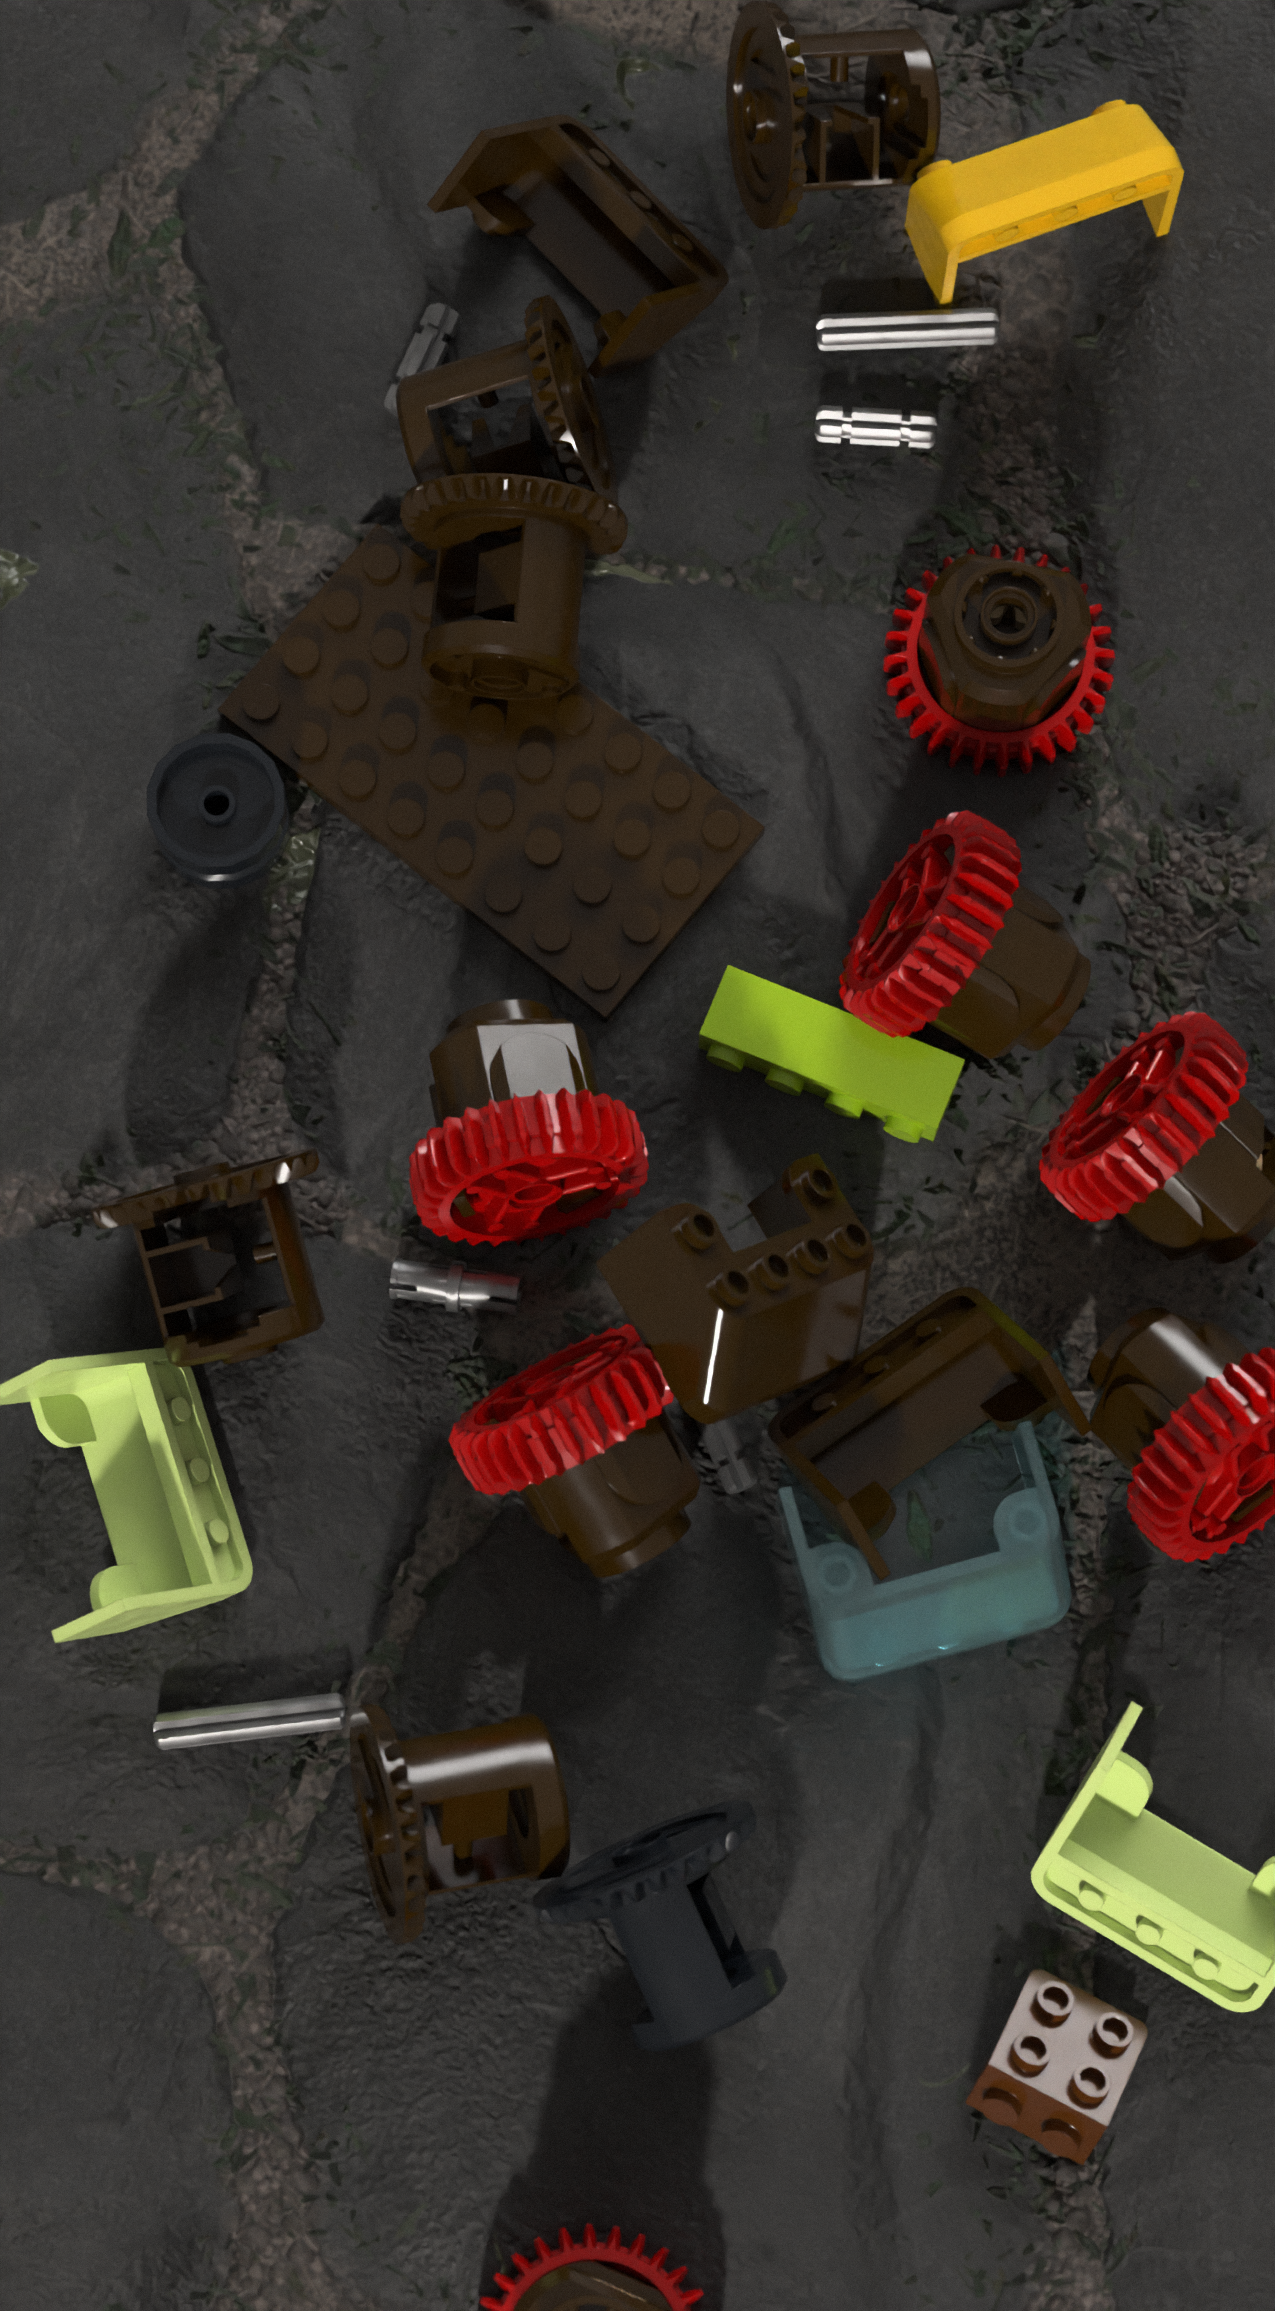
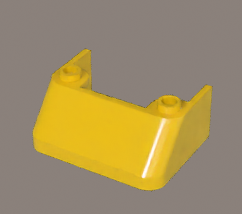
[905,100,1184,310]

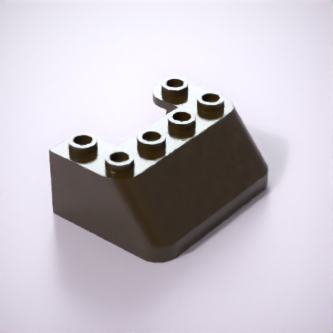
[595,1152,874,1424]

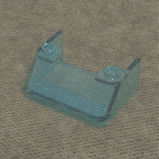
[776,1420,1072,1682]

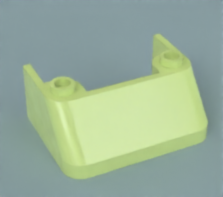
[0,1348,253,1643]
[1031,1701,1275,2012]

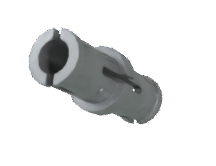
[389,1257,523,1316]

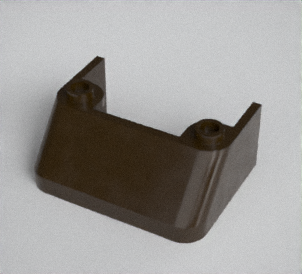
[427,114,729,379]
[768,1287,1092,1581]

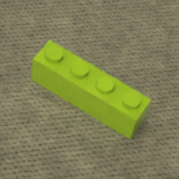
[698,965,965,1143]

